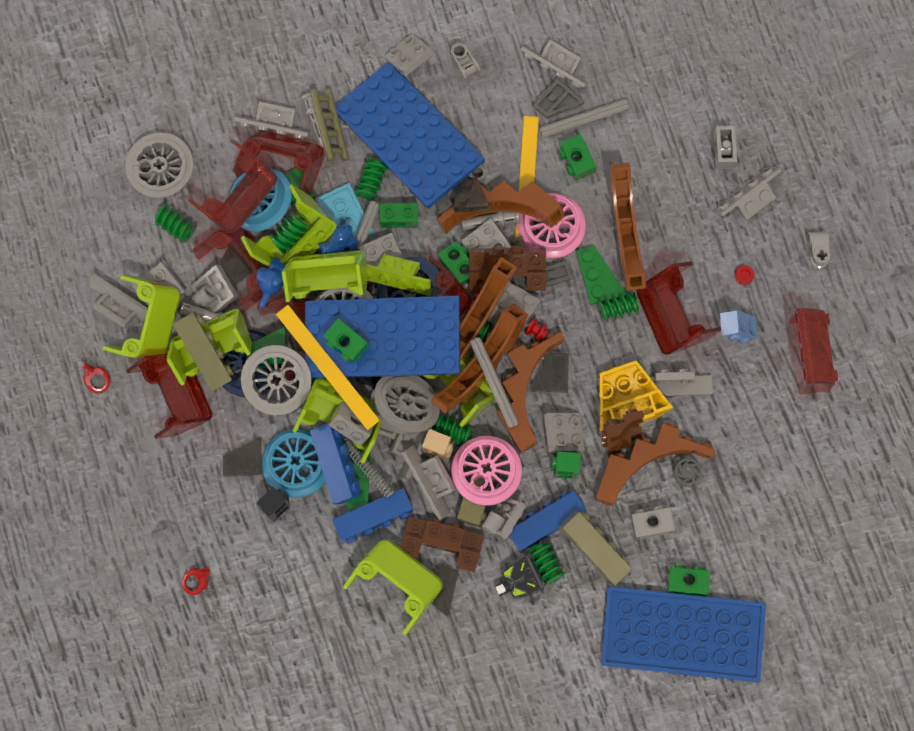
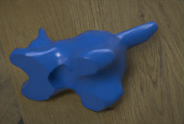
[318,218,358,254]
[256,258,286,310]

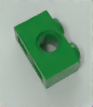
[558,134,596,181]
[379,203,418,229]
[323,318,371,363]
[667,565,710,597]

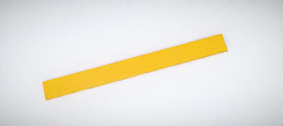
[515,116,539,248]
[276,305,380,430]

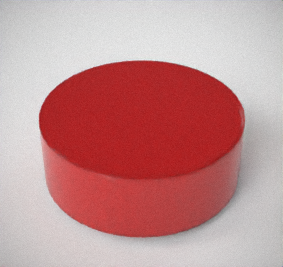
[735,266,754,286]

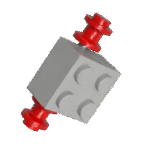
[473,282,549,342]

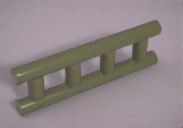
[309,88,349,162]

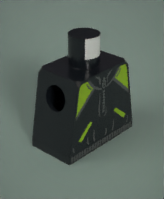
[495,555,544,599]

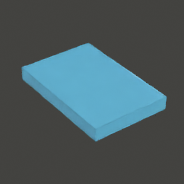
[315,183,374,237]

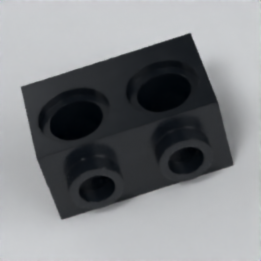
[256,487,290,522]

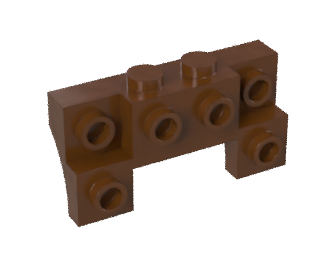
[469,246,546,291]
[600,409,644,457]
[400,517,484,573]

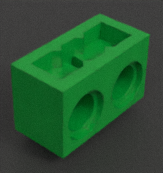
[438,242,469,288]
[552,452,581,479]

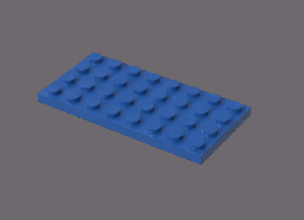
[336,62,485,209]
[305,296,460,379]
[601,586,766,683]

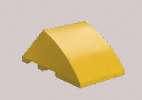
[600,360,673,434]

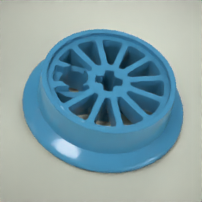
[230,168,292,232]
[262,429,326,498]

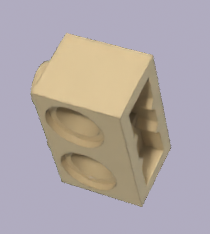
[422,429,454,462]

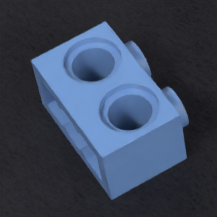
[720,310,758,344]

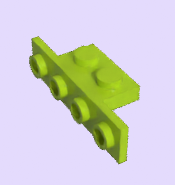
[367,254,431,296]

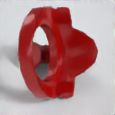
[83,363,110,393]
[182,567,210,595]

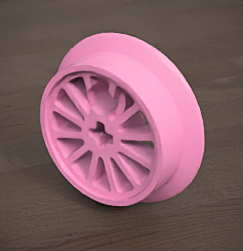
[518,193,586,259]
[451,436,522,505]

